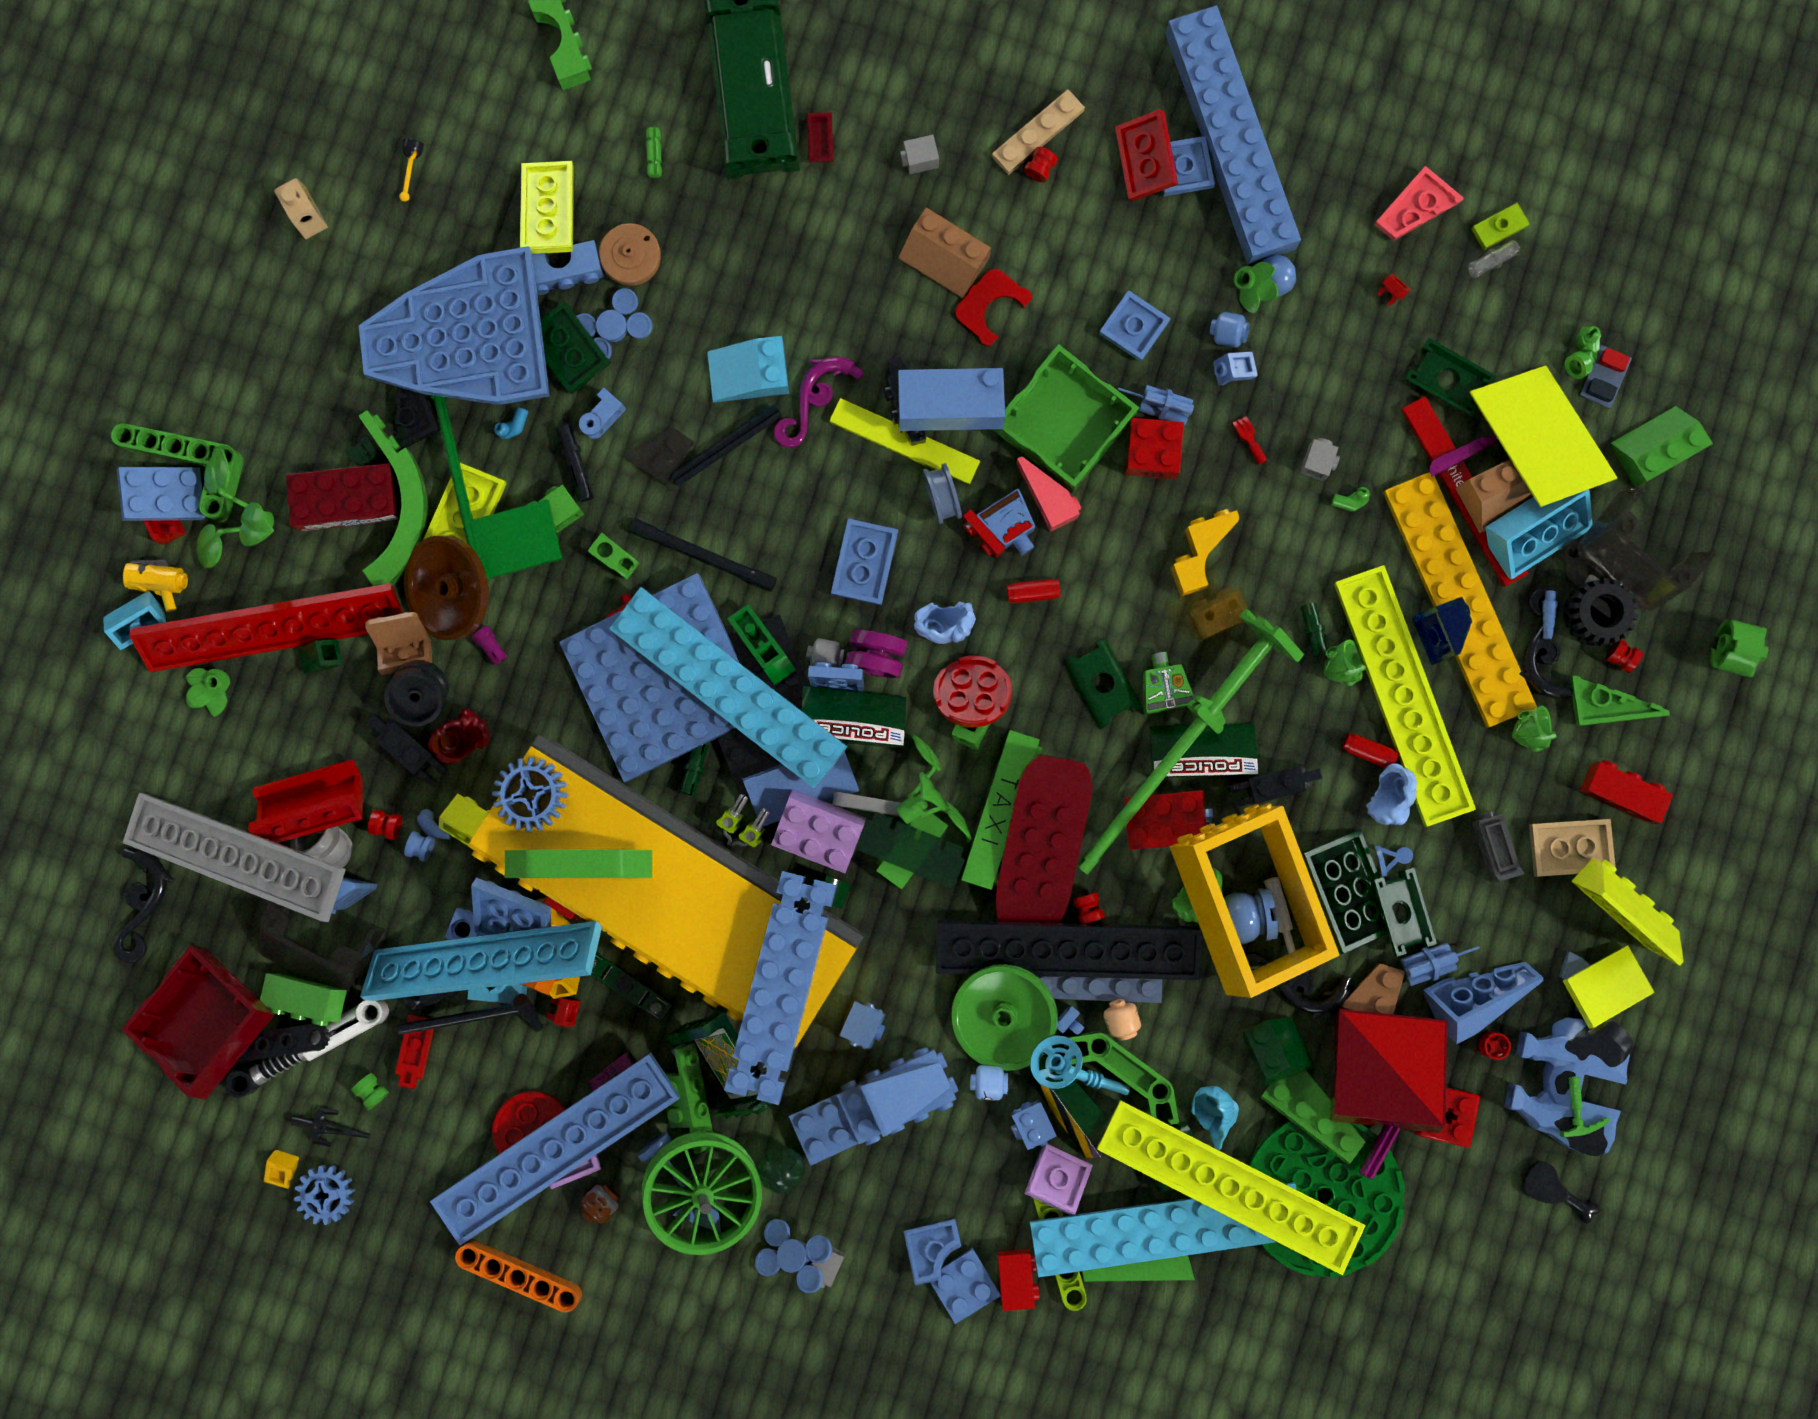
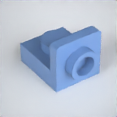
[1213,352,1258,386]

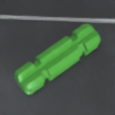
[646,127,662,178]

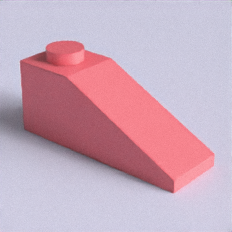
[1016,456,1081,532]

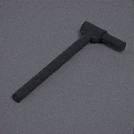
[397,994,543,1035]

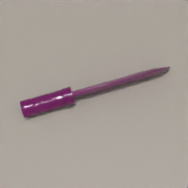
[1430,433,1499,477]

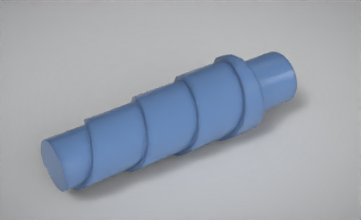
[1542,590,1558,639]

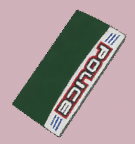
[800,686,906,749]
[1149,724,1259,778]

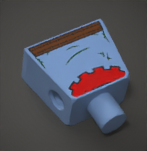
[977,489,1035,556]

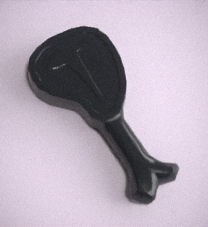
[1521,1161,1600,1224]

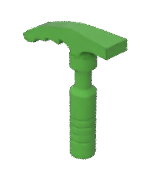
[1560,1077,1611,1137]

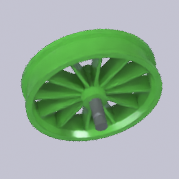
[641,1131,762,1255]

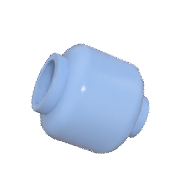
[970,1065,1008,1101]

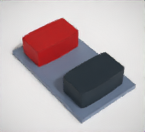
[1580,345,1632,409]

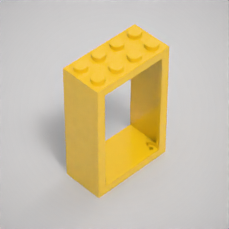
[1170,803,1340,998]

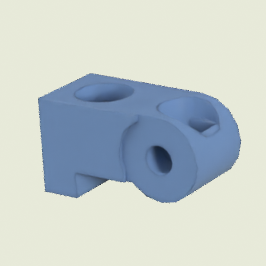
[579,388,626,439]

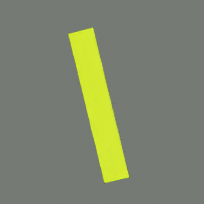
[830,398,980,485]

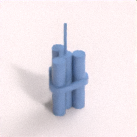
[1118,385,1194,426]
[1400,943,1480,986]

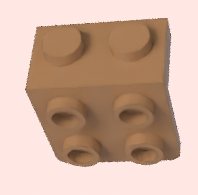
[365,612,432,675]

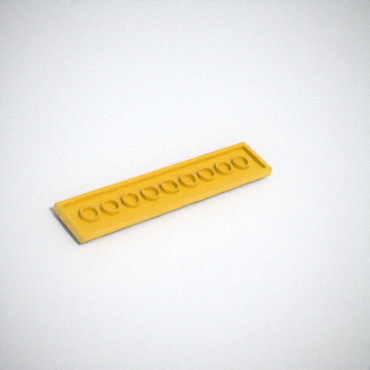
[1383,472,1537,728]

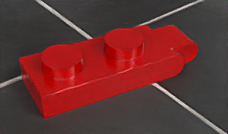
[395,1014,434,1089]

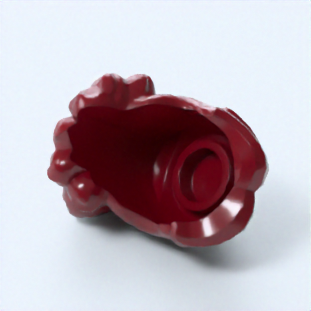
[428,709,490,764]

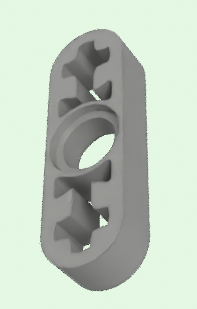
[832,792,901,817]

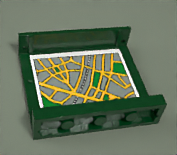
[666,1012,770,1119]

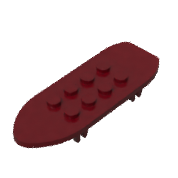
[995,754,1093,923]

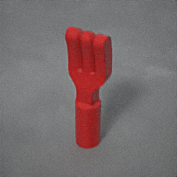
[1232,416,1267,465]

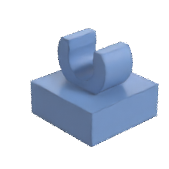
[1057,1005,1084,1036]

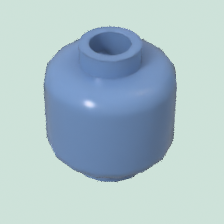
[1210,312,1250,348]

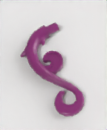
[773,356,864,448]

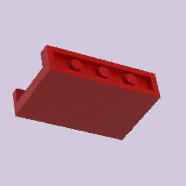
[248,760,363,843]

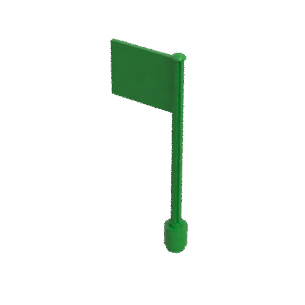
[425,394,563,583]

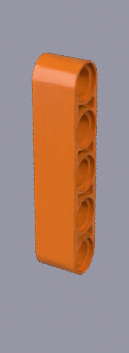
[455,1240,582,1312]

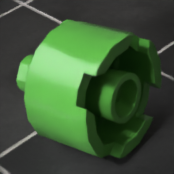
[1710,619,1768,677]

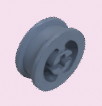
[923,463,962,525]

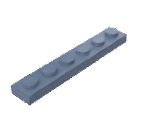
[1037,976,1162,1003]

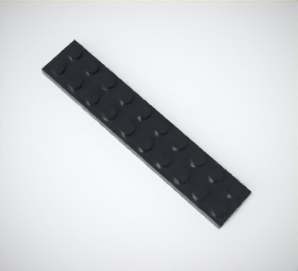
[935,920,1202,980]

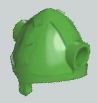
[1323,639,1365,686]
[1512,705,1557,752]

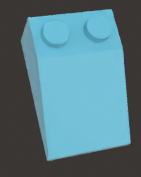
[707,336,789,403]

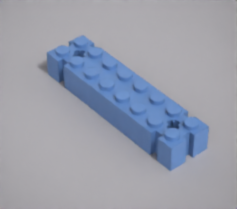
[724,871,837,1105]

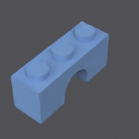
[532,240,604,295]

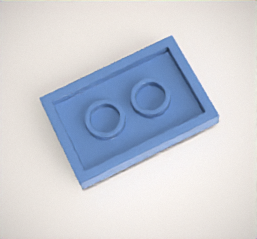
[117,467,205,521]
[831,518,898,606]
[808,662,864,692]

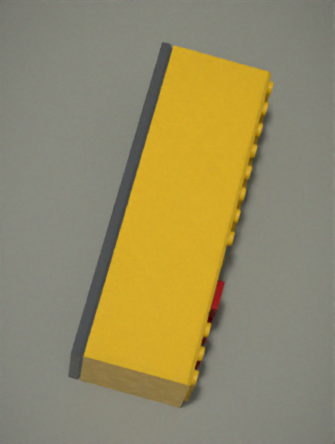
[468,734,866,1050]

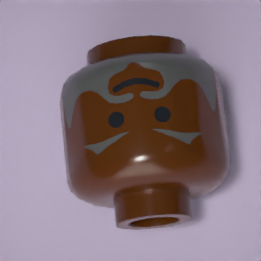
[580,1183,620,1224]

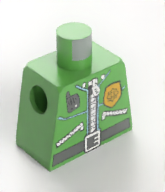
[1143,652,1195,715]

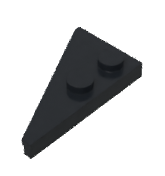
[395,387,441,451]

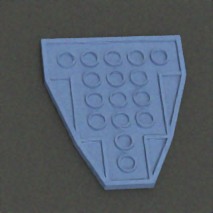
[359,246,550,405]

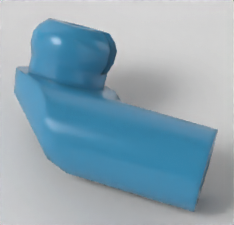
[494,407,528,439]

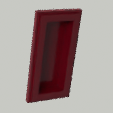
[806,112,834,163]

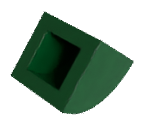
[298,639,343,674]
[824,875,852,909]

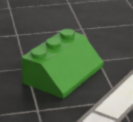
[1609,406,1713,488]

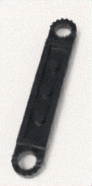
[235,1024,330,1064]

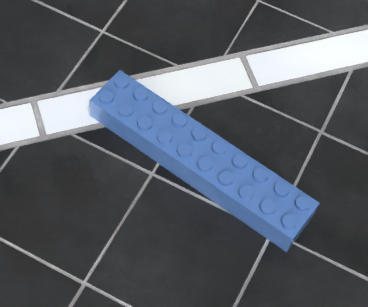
[1165,5,1301,265]

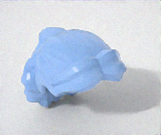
[914,601,976,644]
[1366,764,1417,825]

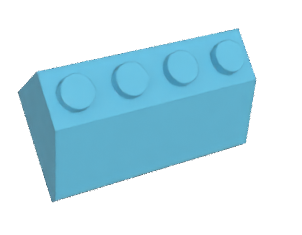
[1486,490,1593,580]

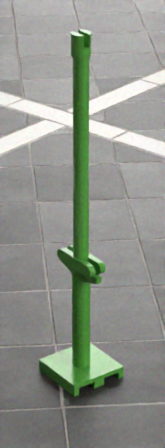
[1077,608,1304,875]

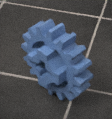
[294,1165,355,1225]

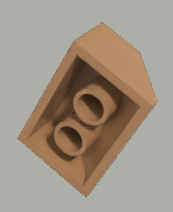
[898,207,991,299]
[1455,459,1533,533]

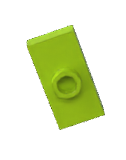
[1471,203,1530,251]

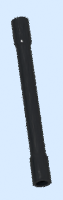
[629,518,777,592]

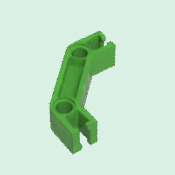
[504,849,652,878]
[1064,1032,1179,1125]

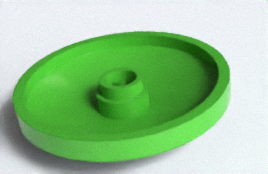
[952,964,1058,1071]

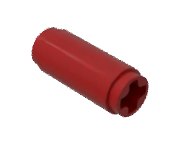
[1007,579,1060,604]
[1342,733,1398,768]

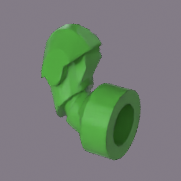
[1565,326,1601,379]

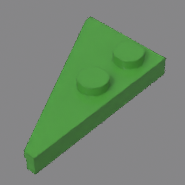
[1569,676,1670,726]

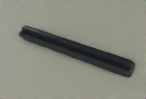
[671,405,782,486]

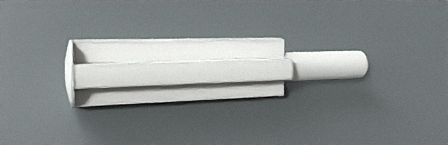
[1264,877,1295,954]

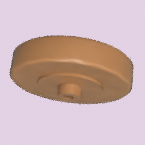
[599,223,661,286]

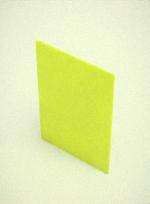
[1469,365,1617,507]

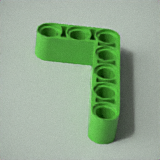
[111,424,243,522]

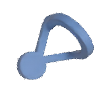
[1374,845,1413,877]

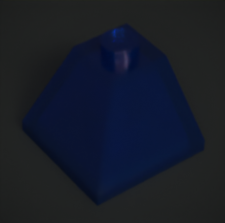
[1412,597,1472,665]

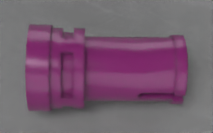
[471,625,508,666]

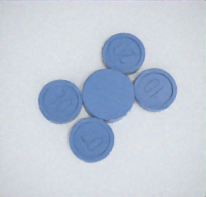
[577,288,653,359]
[755,1219,832,1293]

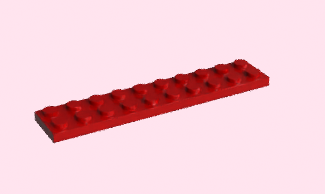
[129,583,403,673]

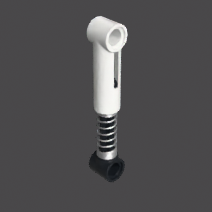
[225,1000,389,1098]

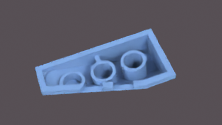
[1423,962,1543,1044]

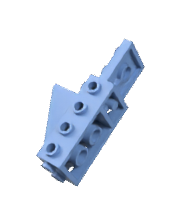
[789,1046,959,1166]

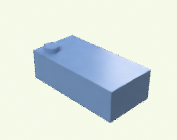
[898,368,1005,431]

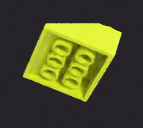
[1571,858,1684,966]

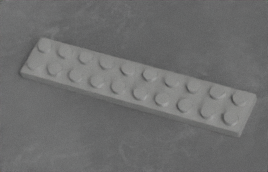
[123,793,346,922]

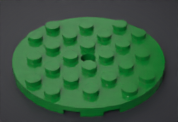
[1248,1121,1405,1278]

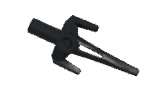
[291,1107,370,1147]

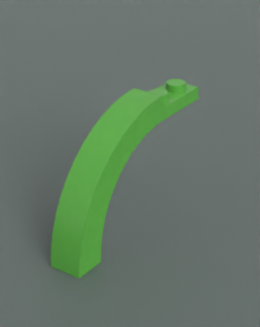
[359,410,428,586]

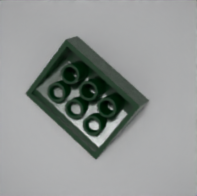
[1301,830,1398,955]

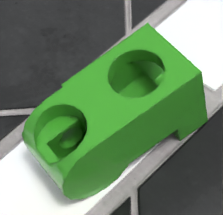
[588,533,640,580]

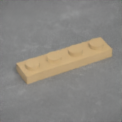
[992,90,1085,175]

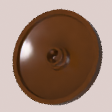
[404,535,489,640]

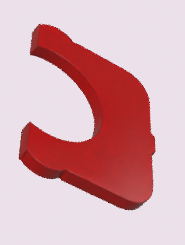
[956,269,1033,347]

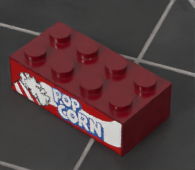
[286,463,401,531]

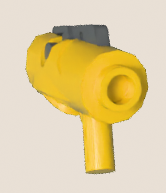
[123,560,188,612]

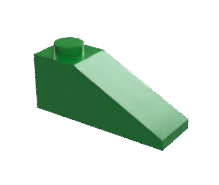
[727,604,796,685]

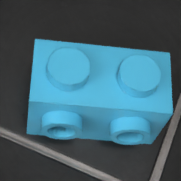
[103,590,166,650]

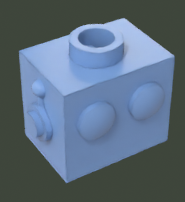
[839,1001,886,1049]
[1011,1099,1056,1150]

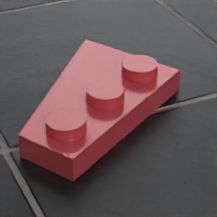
[1374,166,1464,241]

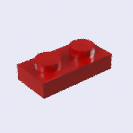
[962,509,1005,559]

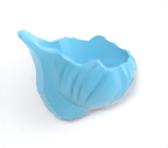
[1191,1086,1239,1150]

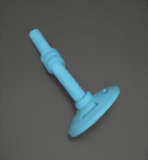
[1031,1036,1130,1095]

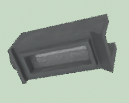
[1472,810,1524,882]

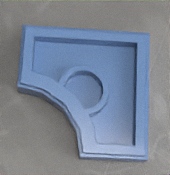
[903,1219,962,1286]

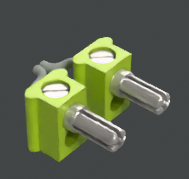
[716,794,770,848]

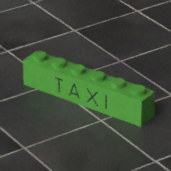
[961,730,1042,890]

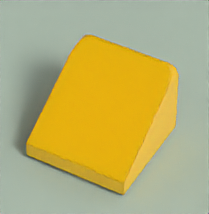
[264,1150,299,1189]

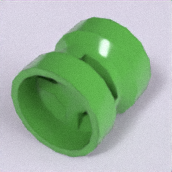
[351,1073,389,1110]

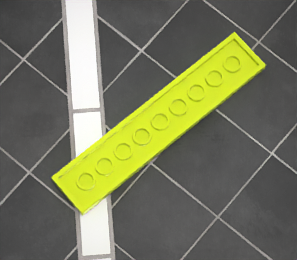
[1334,565,1476,827]
[1097,1100,1366,1275]

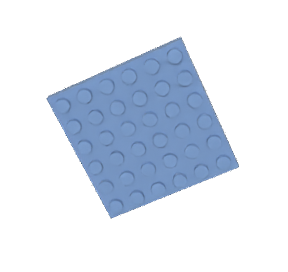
[560,573,741,782]

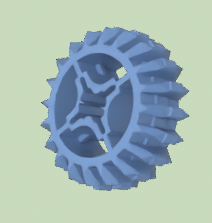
[492,757,568,832]

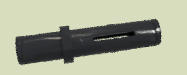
[556,424,594,502]

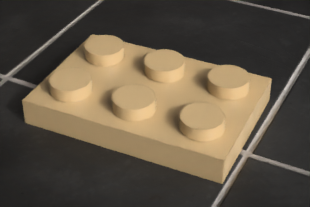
[1529,819,1615,877]

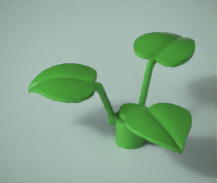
[197,448,274,569]
[896,734,972,843]

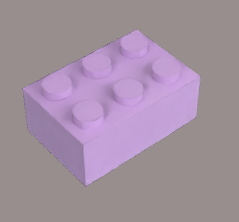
[771,790,866,873]

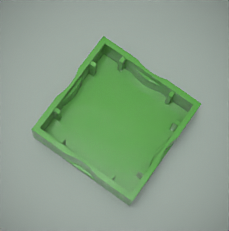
[993,344,1139,493]

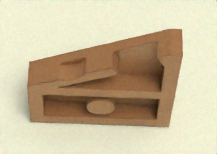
[1340,963,1405,1014]

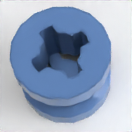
[404,831,435,862]

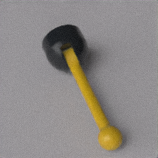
[399,138,424,202]

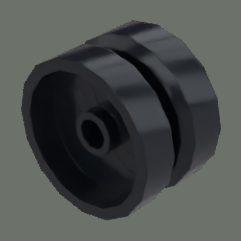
[384,660,449,726]

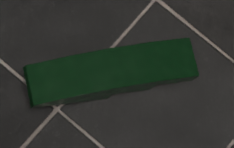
[1027,1054,1108,1137]

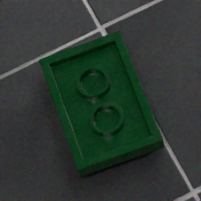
[540,301,611,394]

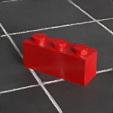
[1580,760,1673,824]

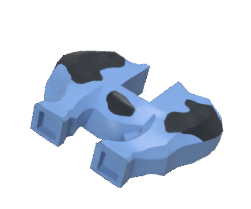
[1504,1017,1633,1156]

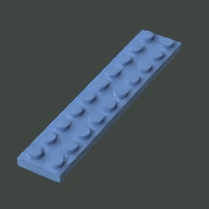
[430,1052,681,1246]

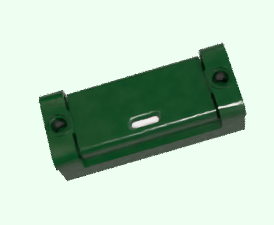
[704,0,800,180]

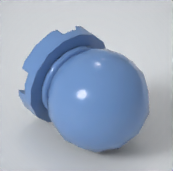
[1223,888,1278,944]

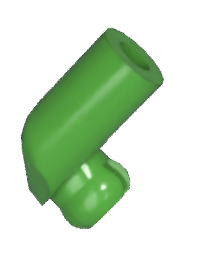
[1331,487,1370,512]

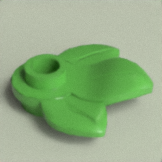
[1234,262,1278,313]
[186,668,230,717]

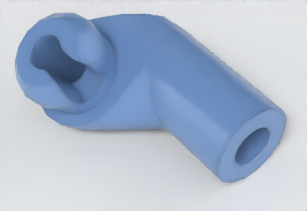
[417,809,452,840]

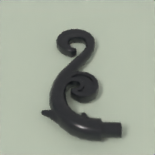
[1520,588,1573,699]
[113,847,173,963]
[1245,952,1352,1021]

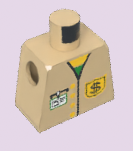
[274,178,328,239]

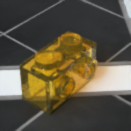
[1188,588,1249,641]

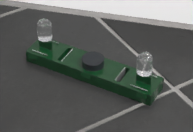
[591,951,673,1022]

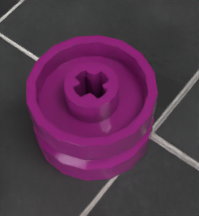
[845,629,908,679]

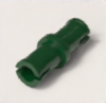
[1300,603,1328,657]
[679,744,709,796]

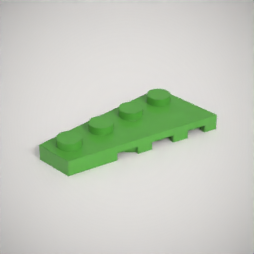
[1260,1070,1365,1165]
[1082,1255,1195,1282]

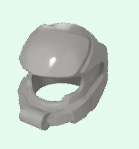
[290,826,353,868]

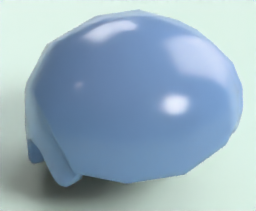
[1261,255,1296,296]

